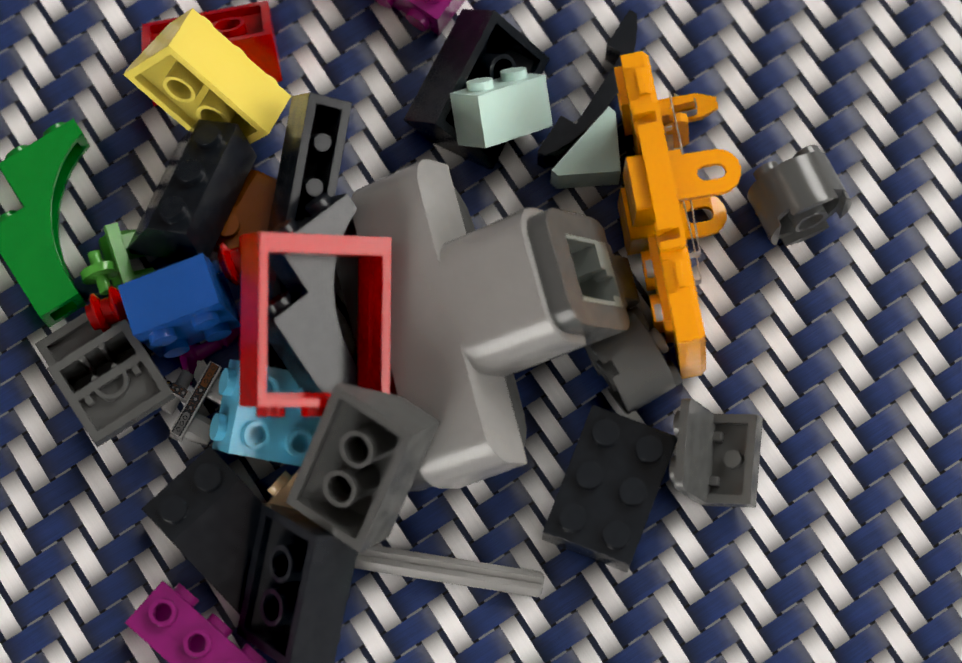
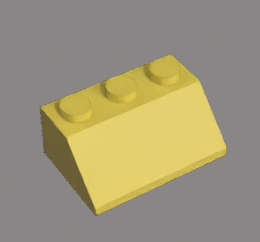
[123,8,291,144]

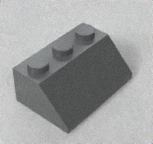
[286,382,440,553]

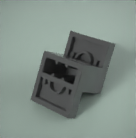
[35,312,176,447]

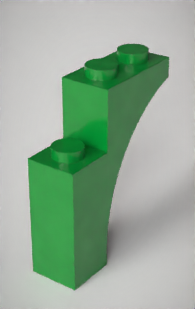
[0,118,90,328]

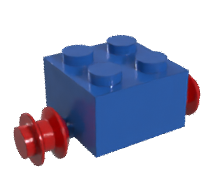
[85,235,242,358]

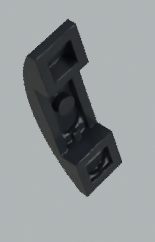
[537,10,637,169]

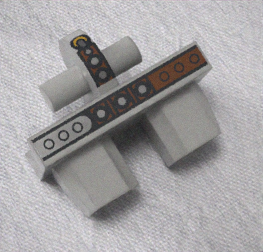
[161,361,222,447]

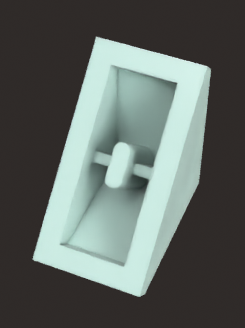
[551,106,621,189]

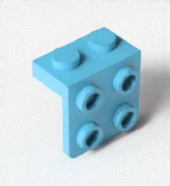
[209,359,321,467]

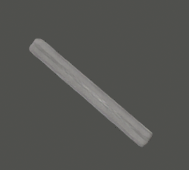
[354,545,544,597]

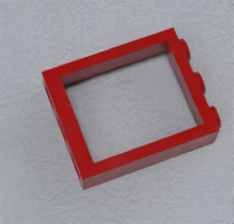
[239,232,392,417]

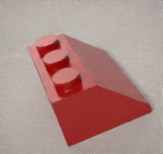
[141,0,283,106]

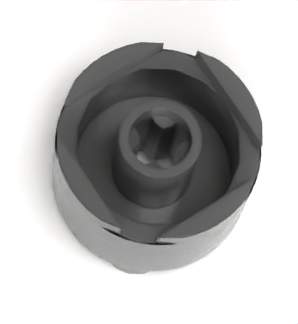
[747,145,852,246]
[584,306,683,415]

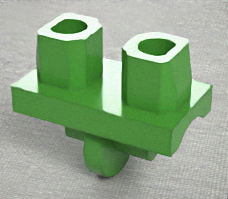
[80,222,155,295]

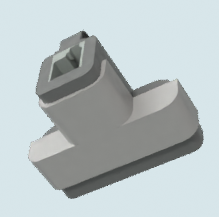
[335,159,640,492]

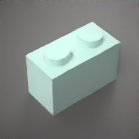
[450,67,553,148]

